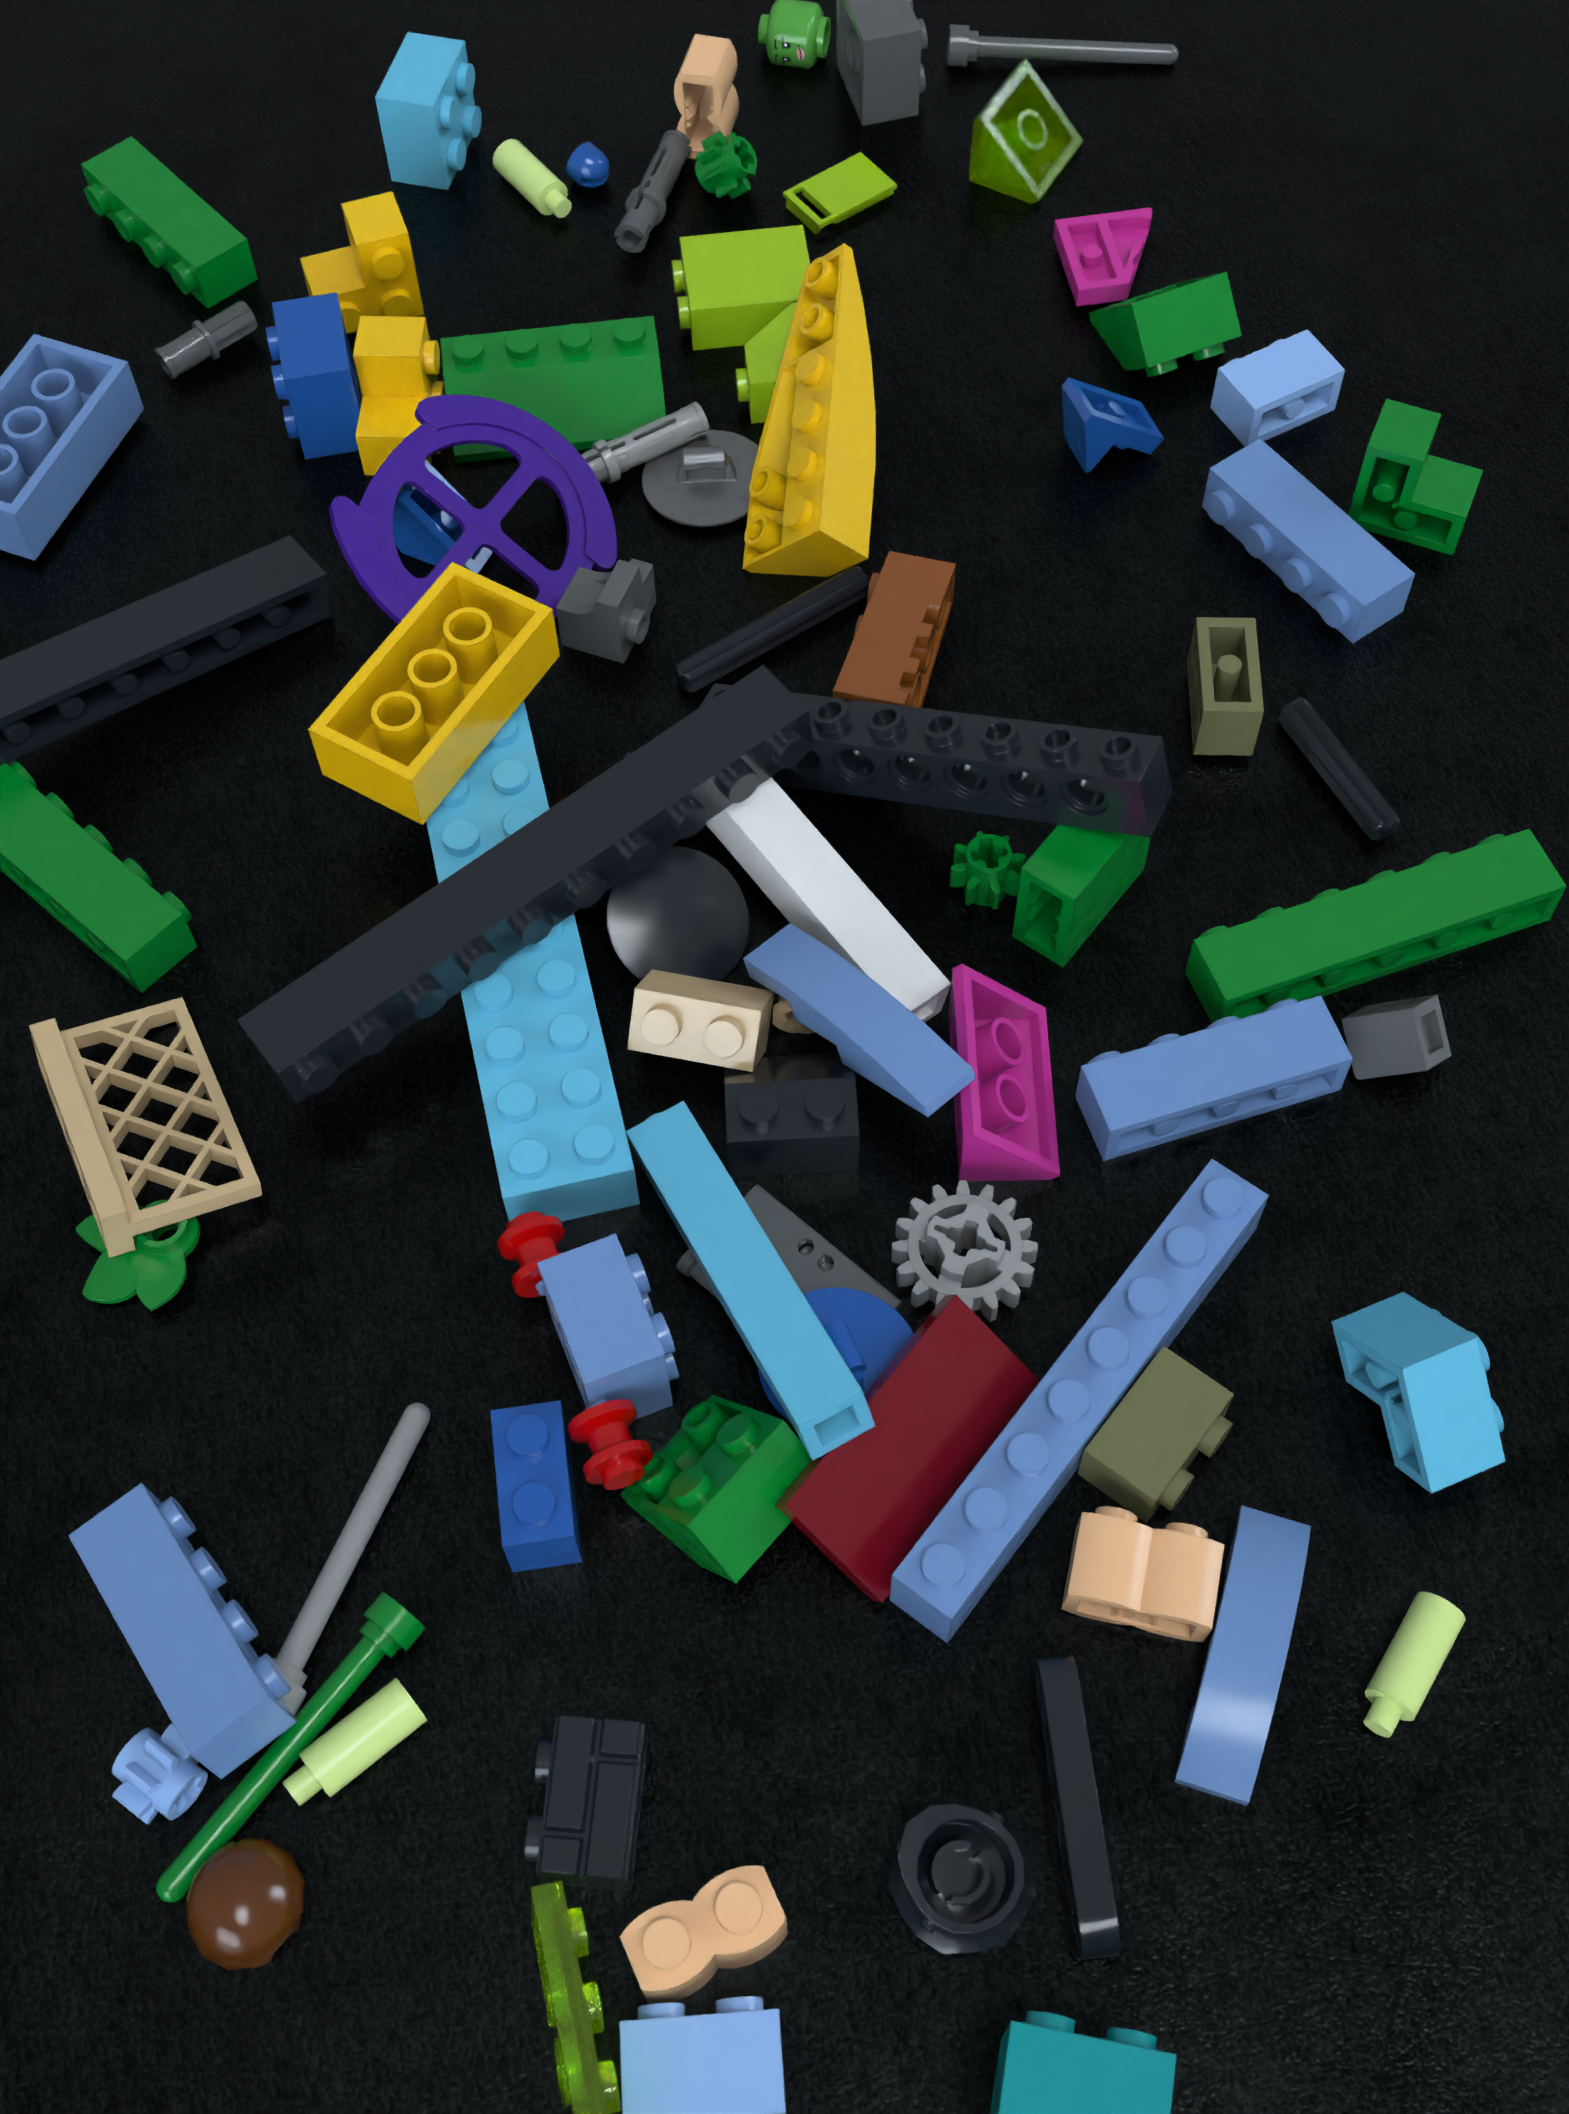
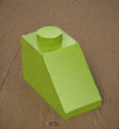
[735,302,797,424]

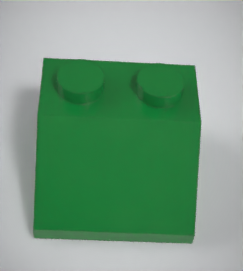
[1089,271,1242,377]

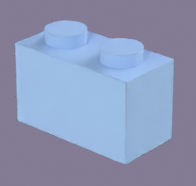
[1210,329,1345,447]
[619,1996,786,2114]

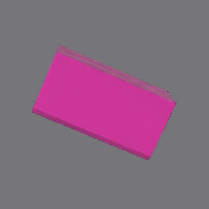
[948,964,1060,1182]

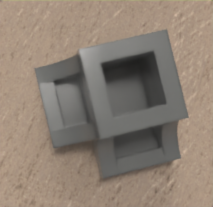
[556,558,657,664]

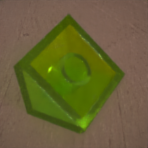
[969,59,1083,204]

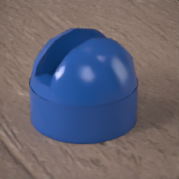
[566,142,609,189]

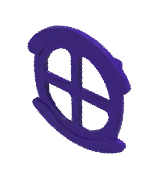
[329,394,617,624]

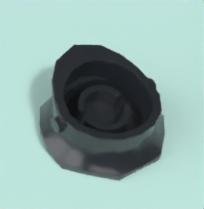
[888,1803,1036,1954]

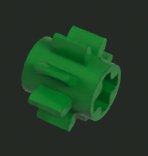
[695,131,757,199]
[949,831,1026,910]

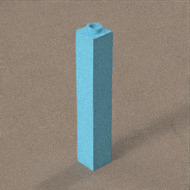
[626,1101,875,1461]

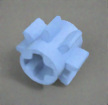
[112,1723,208,1824]

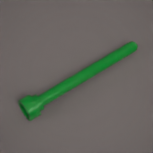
[156,1592,426,1903]

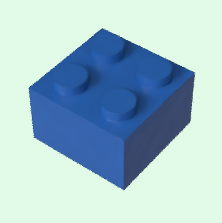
[266,292,361,460]

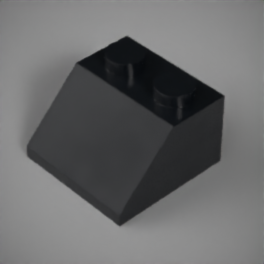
[724,1053,860,1178]

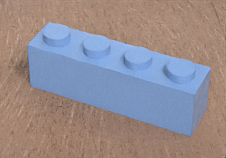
[1202,438,1415,643]
[1075,995,1353,1161]
[68,1483,296,1779]

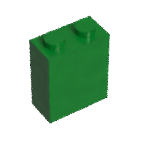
[1012,825,1151,967]

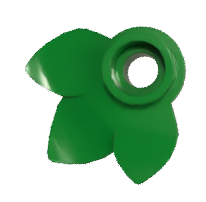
[76,1200,200,1311]

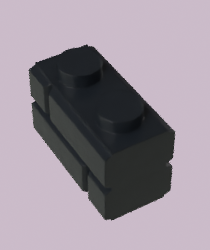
[525,1715,649,1892]

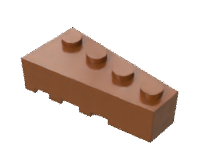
[833,551,956,708]

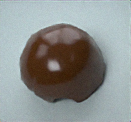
[186,1838,305,1970]

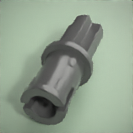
[154,301,258,380]

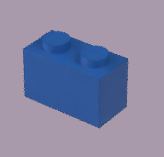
[490,1400,582,1572]

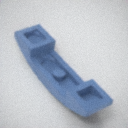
[1174,1505,1311,1806]

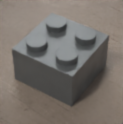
[836,0,928,126]

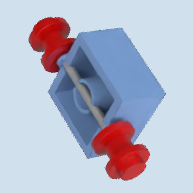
[497,1211,679,1490]

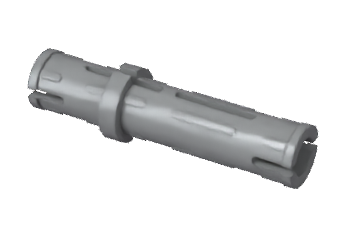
[581,401,710,484]

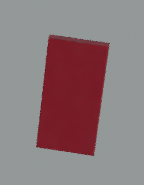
[775,1294,1040,1603]

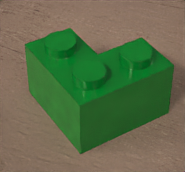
[1348,399,1483,556]

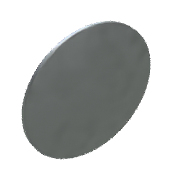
[642,430,759,527]

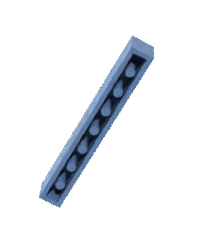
[890,1159,1269,1643]

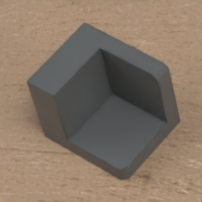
[1341,994,1452,1080]

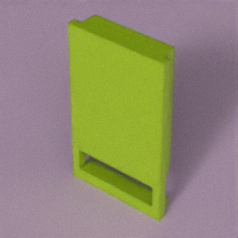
[783,152,897,235]

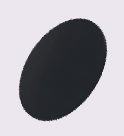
[606,847,749,981]

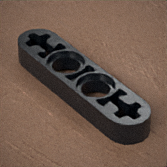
[1034,1654,1120,1960]

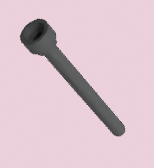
[947,24,1178,67]

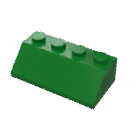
[440,316,666,463]

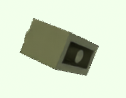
[1187,617,1264,756]
[1077,1346,1234,1523]

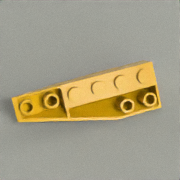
[743,243,876,577]

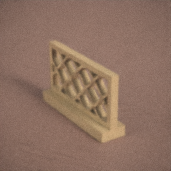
[29,997,262,1258]

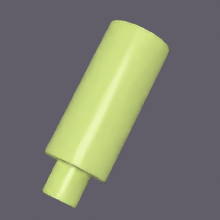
[493,139,572,218]
[1363,1592,1466,1738]
[283,1678,428,1806]

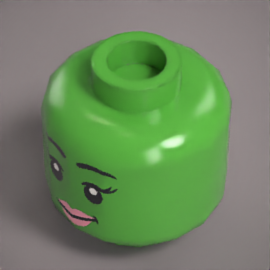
[758,0,831,69]

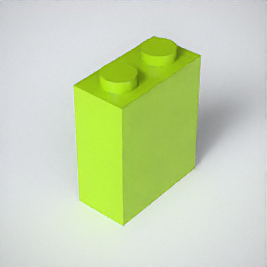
[672,225,810,351]

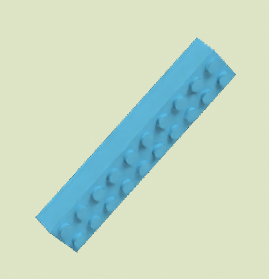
[426,701,640,1222]

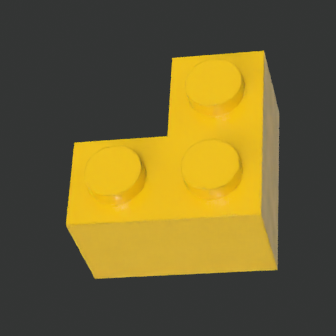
[300,191,424,334]
[353,316,446,475]

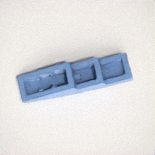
[743,923,976,1117]

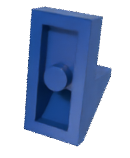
[1062,377,1164,473]

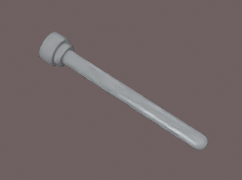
[272,1403,431,1718]

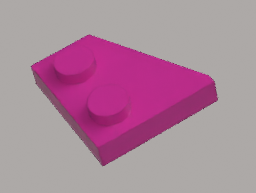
[1053,207,1153,306]

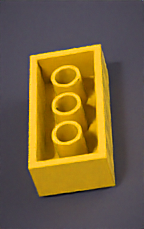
[308,562,560,825]

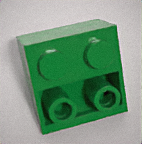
[620,1395,812,1583]

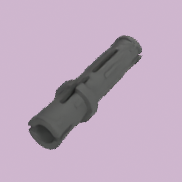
[615,130,692,253]

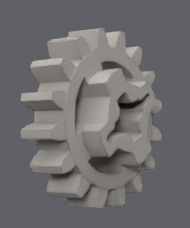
[891,1180,1038,1322]

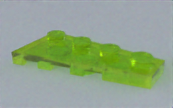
[531,1881,620,2114]

